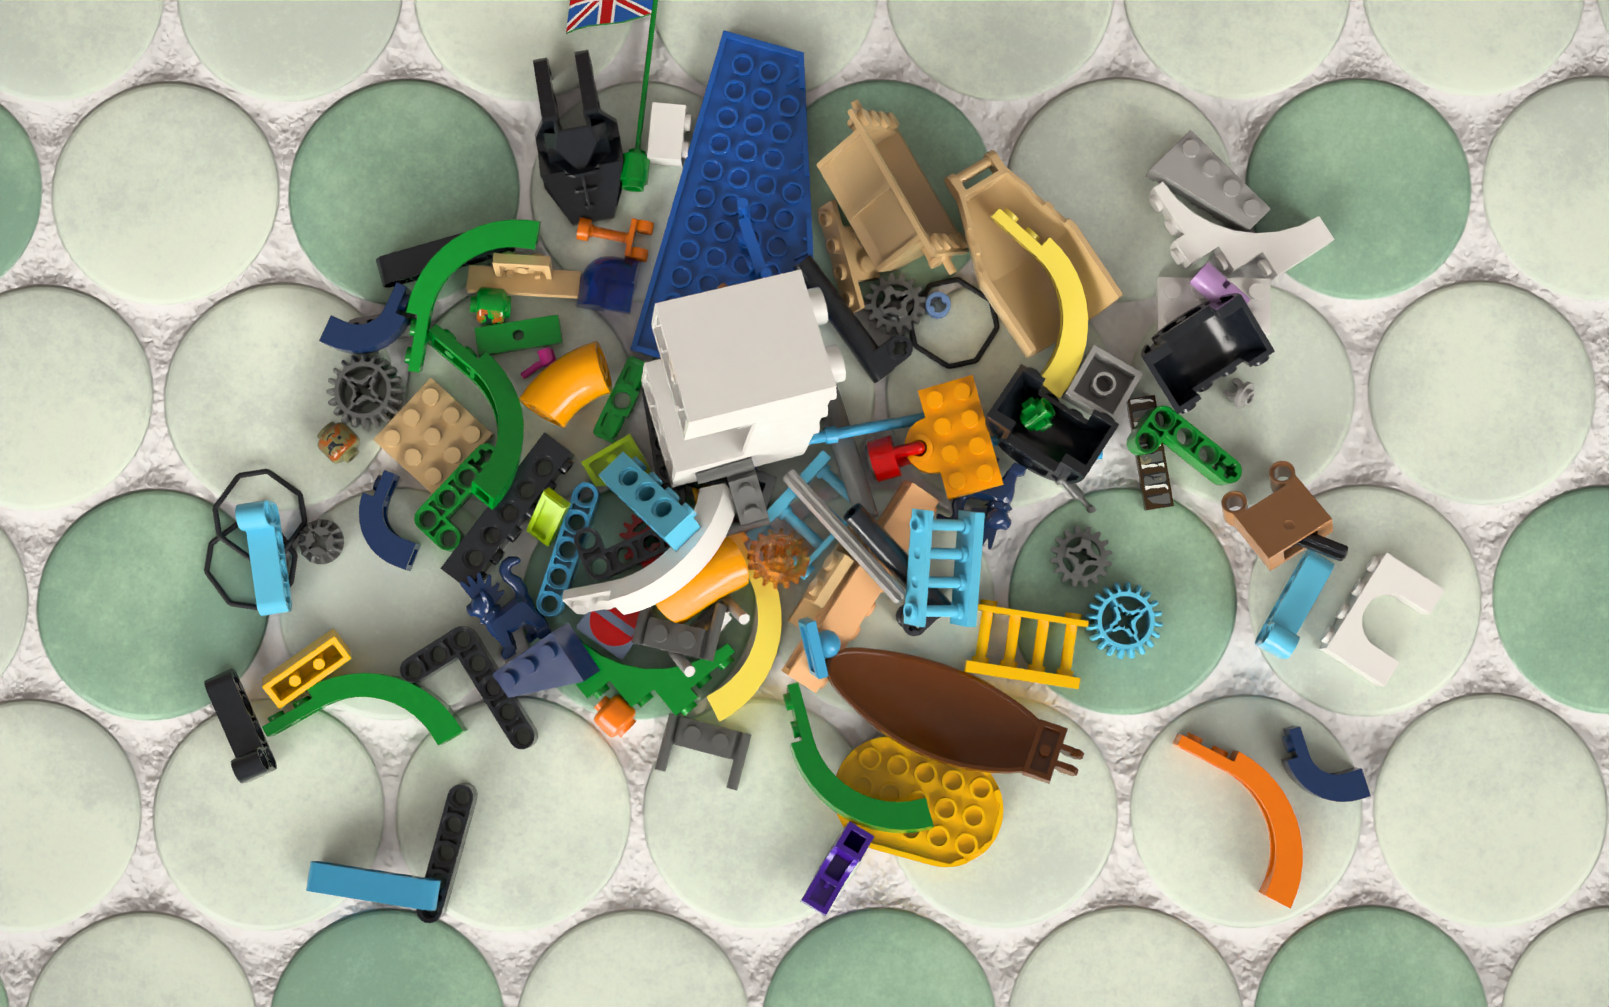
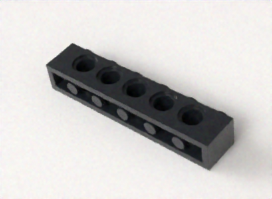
[440,432,575,586]

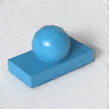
[798,617,841,679]

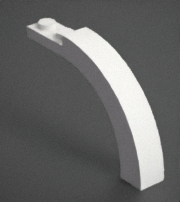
[562,483,736,615]

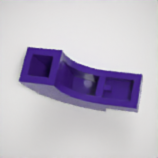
[800,821,874,916]

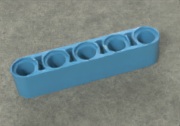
[536,482,601,617]
[306,861,441,910]

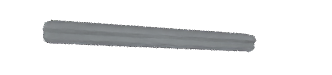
[783,470,906,604]

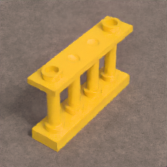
[963,599,1089,689]

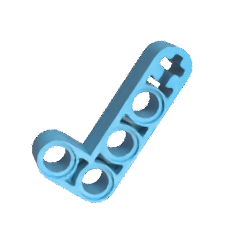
[235,500,292,616]
[1254,549,1335,659]

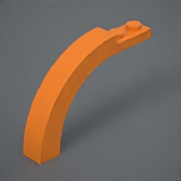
[1172,732,1303,909]

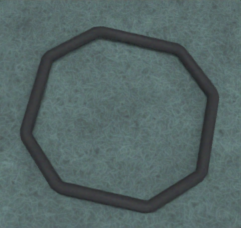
[908,277,1000,369]
[212,469,307,561]
[204,521,298,610]

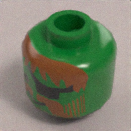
[470,287,511,324]

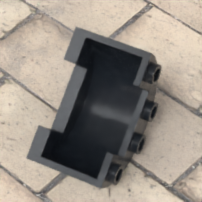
[1141,293,1275,415]
[985,364,1119,484]

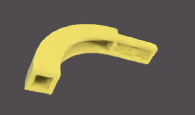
[989,208,1088,399]
[706,521,782,722]

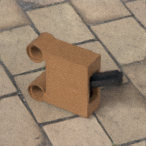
[1221,461,1348,571]

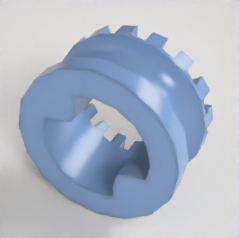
[925,292,951,319]

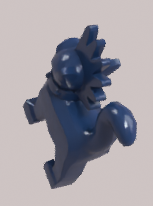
[936,457,1027,550]
[460,556,552,660]

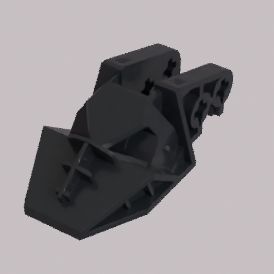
[533,50,624,226]

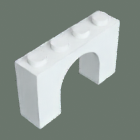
[1319,553,1445,686]

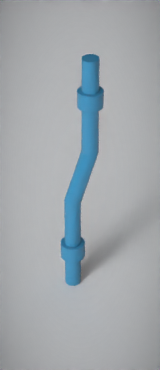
[809,413,925,445]

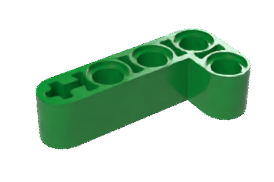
[1126,405,1242,486]
[414,443,495,552]

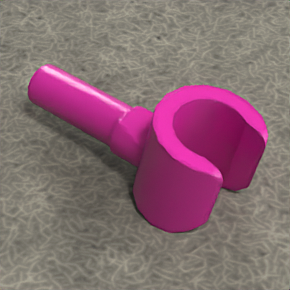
[520,348,556,379]

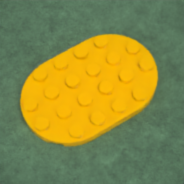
[836,736,1003,867]

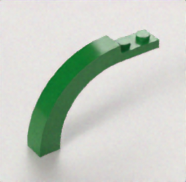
[405,220,541,373]
[428,324,524,510]
[262,673,468,746]
[783,682,934,833]

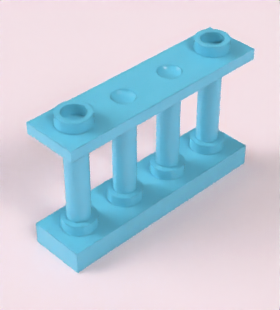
[746,450,873,581]
[903,508,985,627]

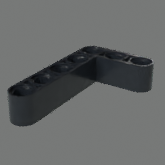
[400,626,538,749]

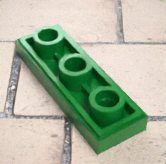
[474,314,563,357]

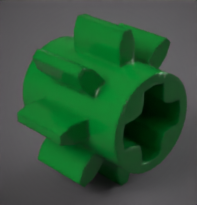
[1019,397,1055,432]

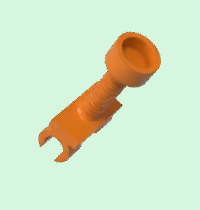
[576,217,654,262]

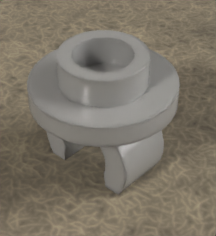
[1223,378,1256,409]

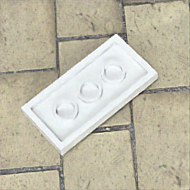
[1156,277,1271,336]

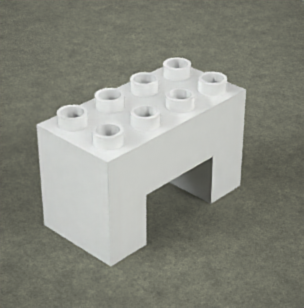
[641,270,846,487]

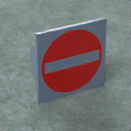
[575,607,655,660]

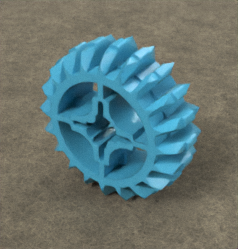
[1085,582,1163,659]

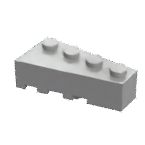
[1145,130,1271,232]

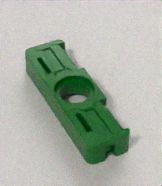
[593,356,646,444]

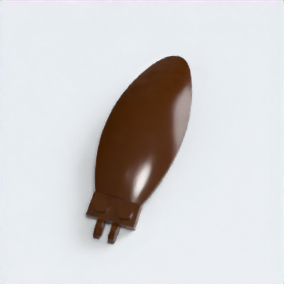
[825,647,1084,784]

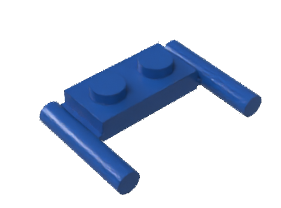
[735,197,773,279]

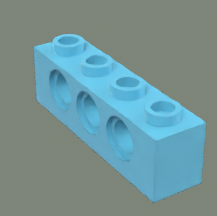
[598,452,701,551]

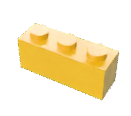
[262,628,351,709]

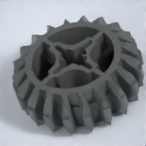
[326,353,404,430]

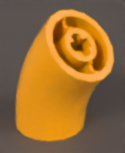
[519,341,612,428]
[656,537,749,624]

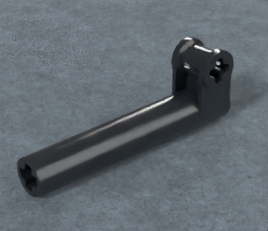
[793,255,913,384]
[843,503,952,636]

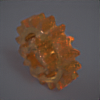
[747,528,810,589]

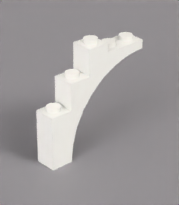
[1149,182,1335,280]

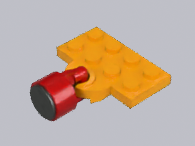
[865,375,1004,500]

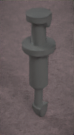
[1055,478,1097,513]

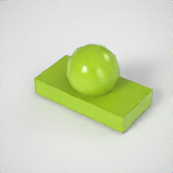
[526,487,571,547]

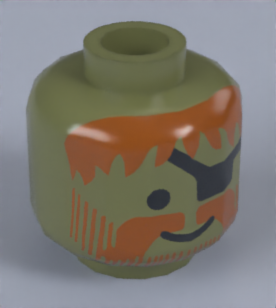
[317,422,360,464]

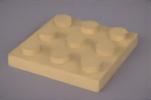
[373,378,494,494]

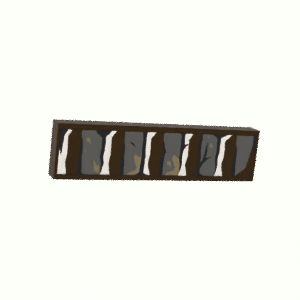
[1126,395,1174,511]

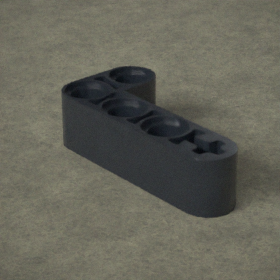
[574,527,670,581]
[204,668,277,784]

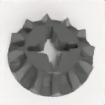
[298,519,344,564]

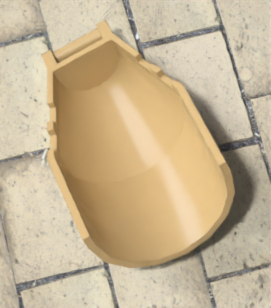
[944,150,1123,358]

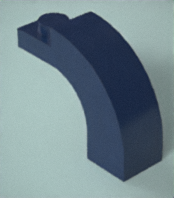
[319,282,412,354]
[359,470,421,571]
[1281,726,1371,802]

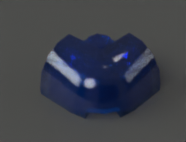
[576,256,641,314]

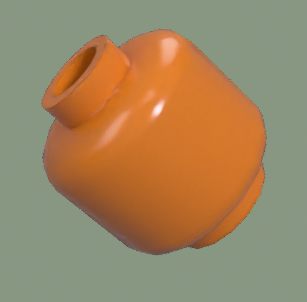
[594,695,636,737]

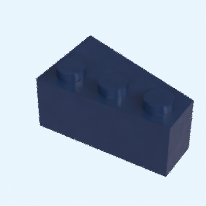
[493,623,600,698]

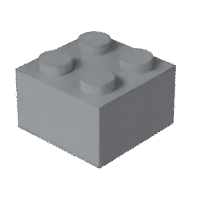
[1061,345,1143,422]

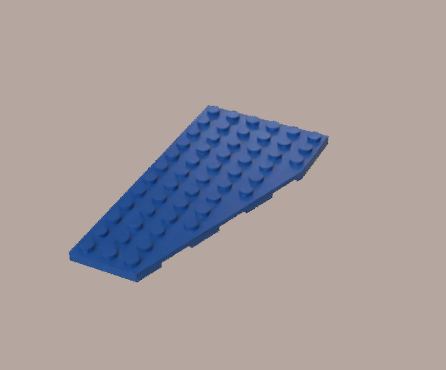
[630,30,814,359]

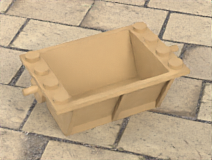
[816,99,969,275]

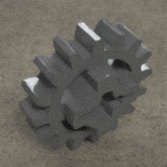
[865,273,926,335]
[1050,526,1112,588]

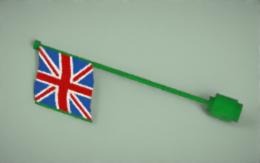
[566,0,658,192]

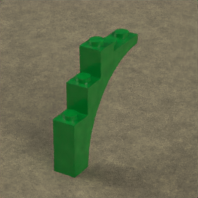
[575,637,736,716]

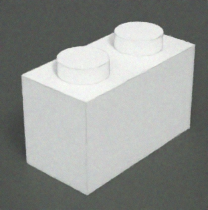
[647,102,692,167]

